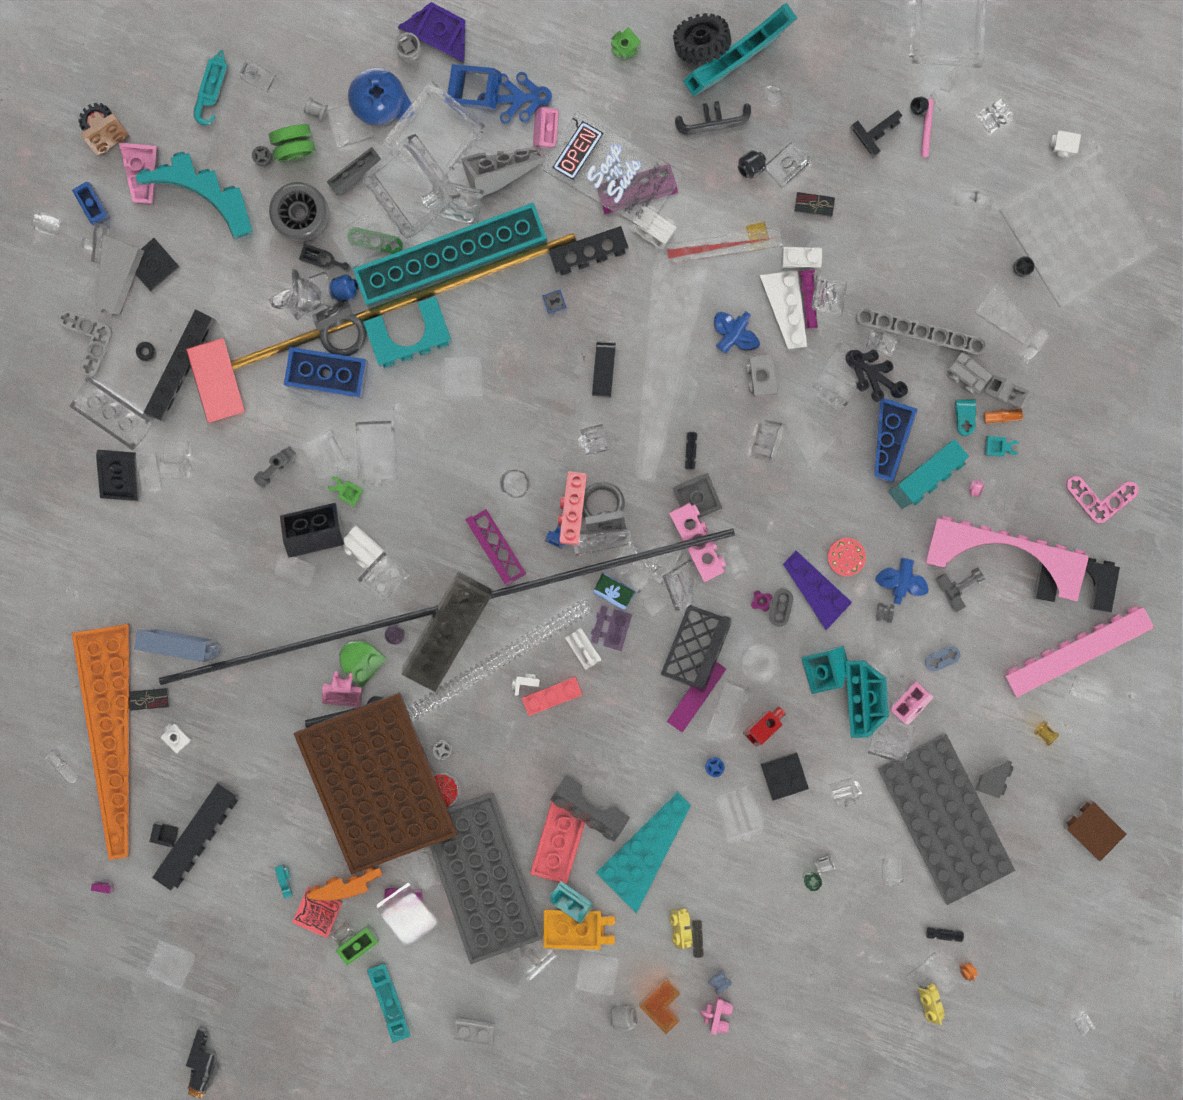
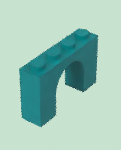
[363,296,452,368]

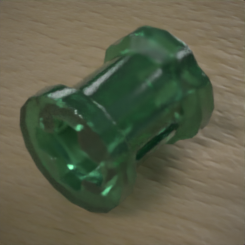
[804,872,822,891]

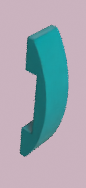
[367,964,411,1043]

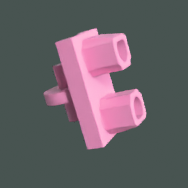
[700,997,733,1035]

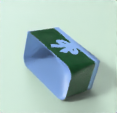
[593,572,636,610]

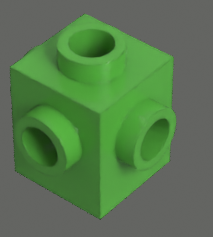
[611,27,641,60]

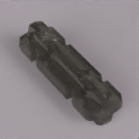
[691,920,704,958]

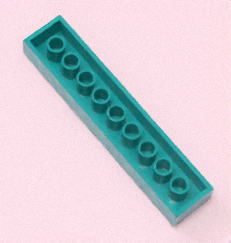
[353,202,547,307]

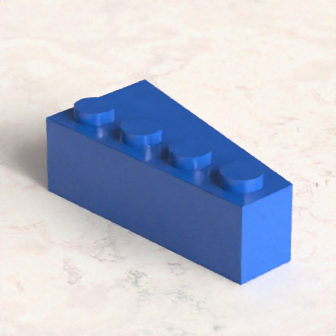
[875,398,918,484]

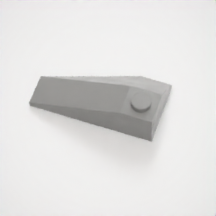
[461,147,547,197]

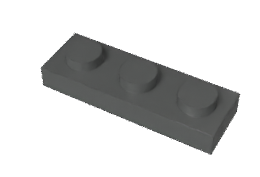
[327,147,383,196]

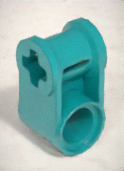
[955,399,976,437]

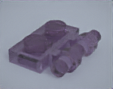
[590,605,632,651]

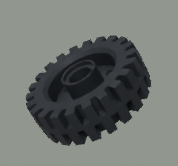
[673,13,732,65]

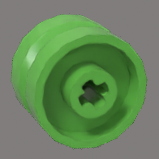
[268,124,316,162]

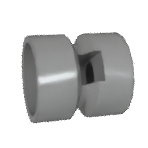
[395,32,422,62]

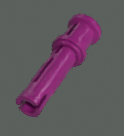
[798,270,818,329]

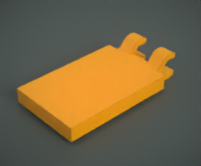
[543,909,615,950]

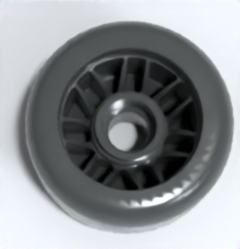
[269,182,329,242]

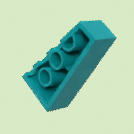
[887,439,969,509]

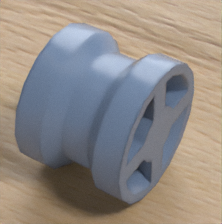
[708,971,732,995]

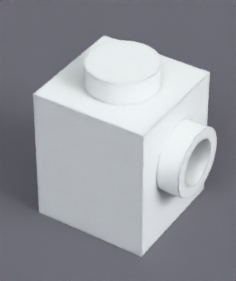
[1050,130,1081,157]
[161,723,193,754]

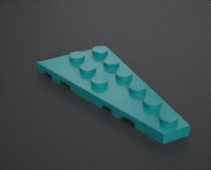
[596,791,691,914]

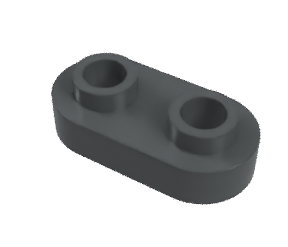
[769,589,793,627]

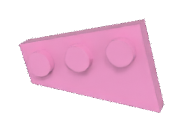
[119,143,158,204]

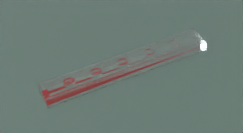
[666,227,783,264]

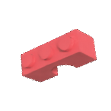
[522,676,582,716]

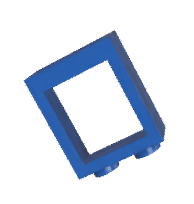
[446,64,502,110]

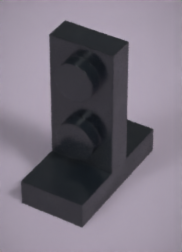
[850,110,902,158]

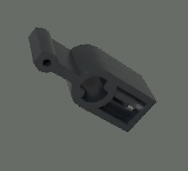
[299,243,351,272]

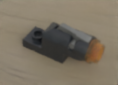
[186,1027,219,1098]

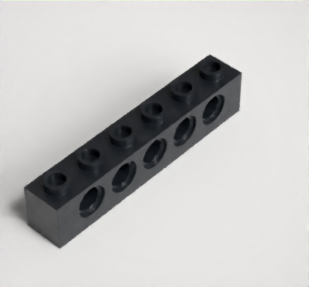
[144,309,216,422]

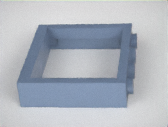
[134,628,219,662]

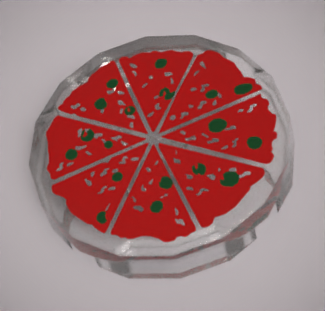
[433,772,460,808]

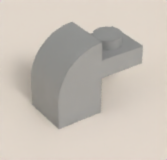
[985,374,1033,410]

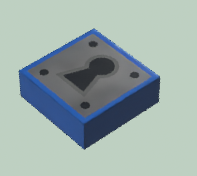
[542,290,567,314]

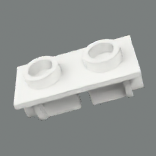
[565,628,602,670]

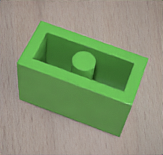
[336,925,380,966]

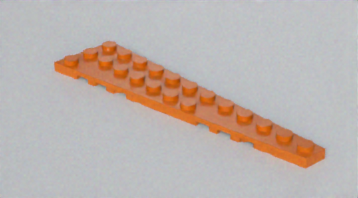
[72,624,130,860]

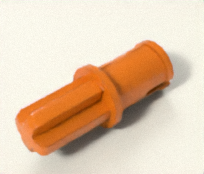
[984,409,1023,424]

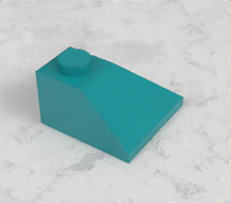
[801,646,848,694]

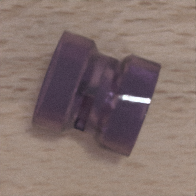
[385,625,405,645]

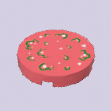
[827,538,866,576]

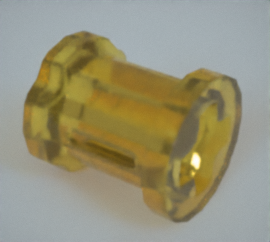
[1034,721,1059,746]

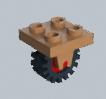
[78,103,130,156]

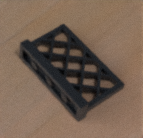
[661,604,732,692]

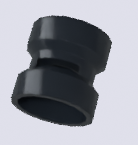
[1013,256,1035,277]

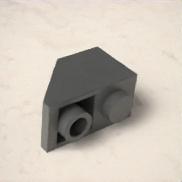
[975,760,1013,798]

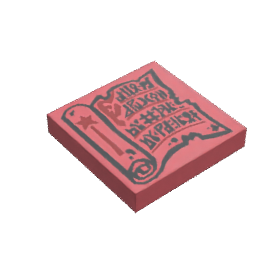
[292,887,343,938]

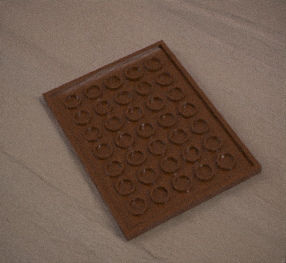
[293,692,458,875]

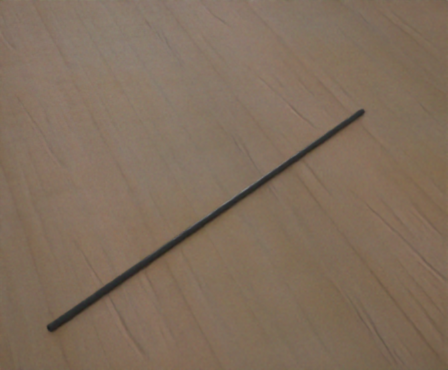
[159,528,735,685]

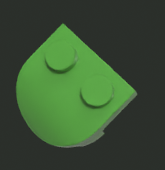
[339,640,387,687]

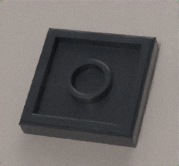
[135,238,180,292]

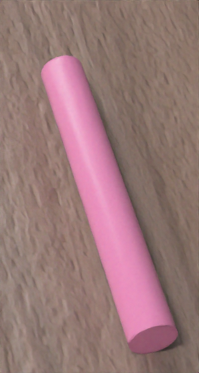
[921,99,934,157]

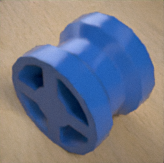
[705,757,725,777]

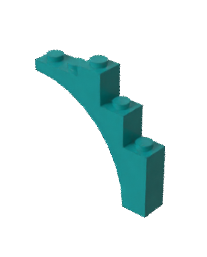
[683,3,798,97]
[135,152,252,239]

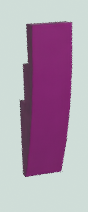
[667,662,726,732]

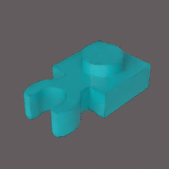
[984,436,1019,457]
[275,864,293,899]

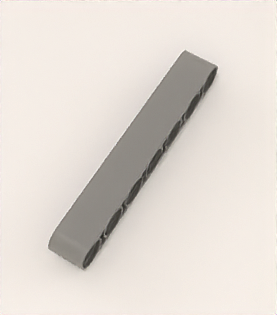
[856,308,986,356]

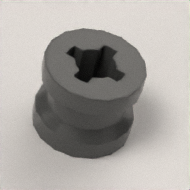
[252,146,272,167]
[876,602,894,623]

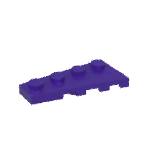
[783,550,852,630]

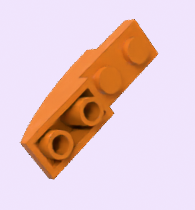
[306,867,383,901]

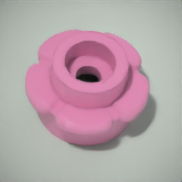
[969,479,985,497]

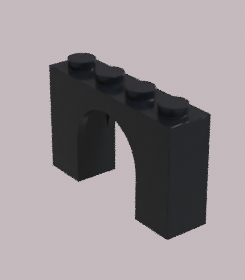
[1033,558,1120,612]

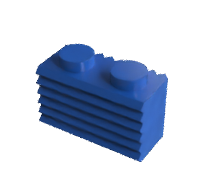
[72,182,110,226]

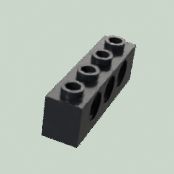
[549,226,629,276]

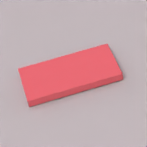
[186,338,245,423]
[530,802,585,885]

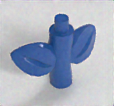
[714,311,760,354]
[875,558,928,605]

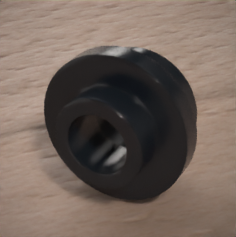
[910,96,929,116]
[136,342,155,361]

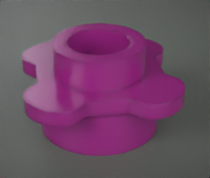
[751,591,772,612]

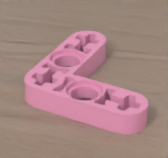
[1066,476,1139,523]

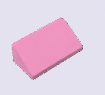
[533,107,559,148]

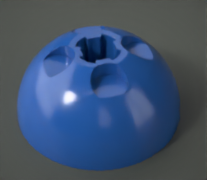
[348,68,405,125]

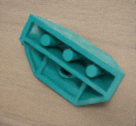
[845,660,889,738]

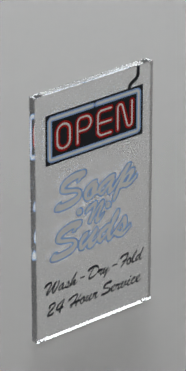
[540,111,684,231]

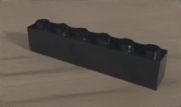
[152,781,239,891]

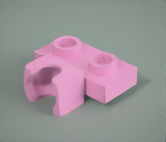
[322,671,362,707]

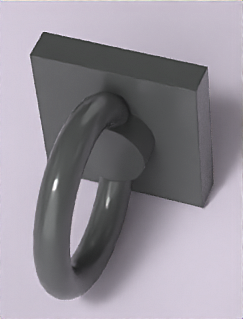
[312,300,366,356]
[582,482,627,538]

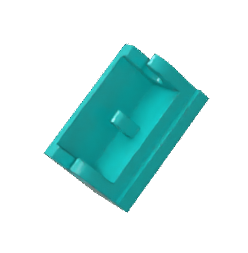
[550,881,593,924]

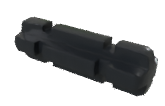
[685,432,697,469]
[926,927,964,942]

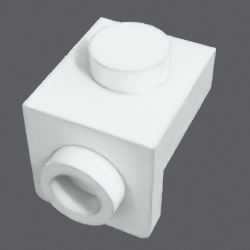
[512,673,540,696]

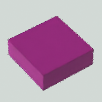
[91,881,114,894]

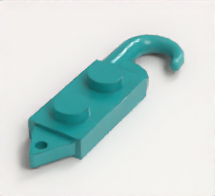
[193,50,228,125]

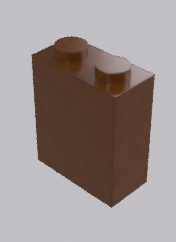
[1064,800,1127,861]

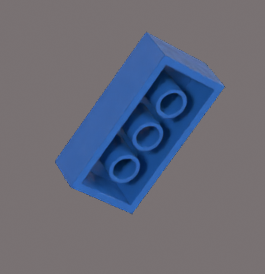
[284,347,368,398]

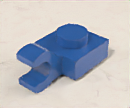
[545,526,564,549]

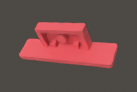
[558,472,587,545]

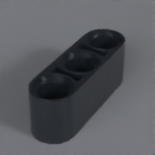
[592,340,616,398]

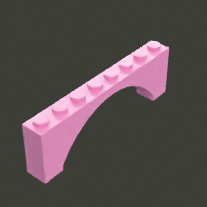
[926,516,1089,602]

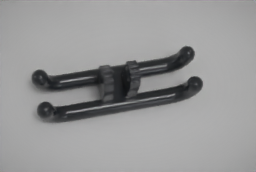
[675,101,751,135]

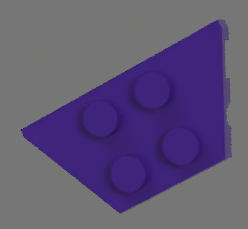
[398,2,466,63]

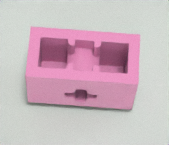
[890,682,934,725]

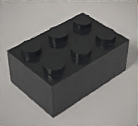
[280,503,345,558]

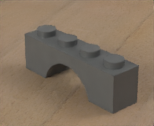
[550,775,630,841]

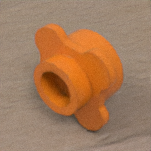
[960,962,978,981]

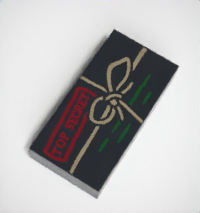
[794,192,835,217]
[129,688,170,711]

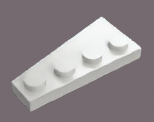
[759,271,807,350]

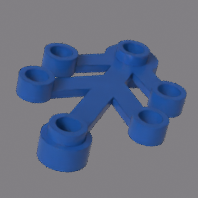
[477,72,552,124]

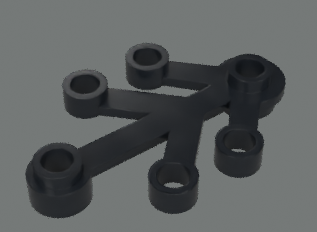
[845,350,908,402]

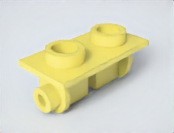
[670,908,693,949]
[918,984,945,1025]

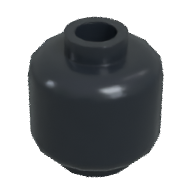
[738,150,766,179]

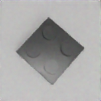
[672,473,722,523]

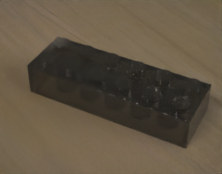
[401,571,492,692]

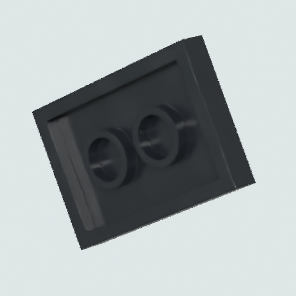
[96,449,139,501]

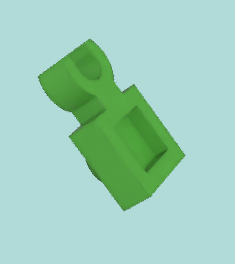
[327,477,364,507]

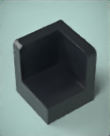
[149,822,179,847]

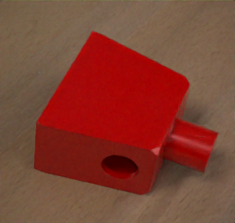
[743,706,786,747]

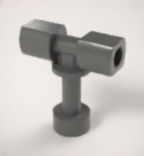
[254,447,296,488]
[935,567,986,612]

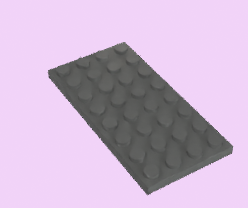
[878,733,1016,905]
[430,793,544,965]

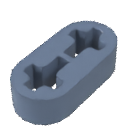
[925,646,961,671]

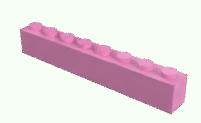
[1004,605,1154,697]

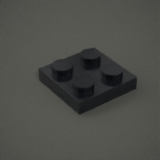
[761,752,809,801]

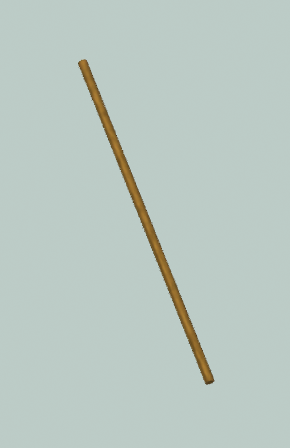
[230,233,576,370]

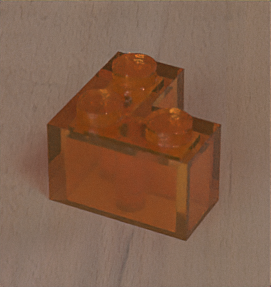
[639,977,680,1034]

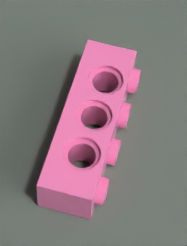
[669,502,726,582]

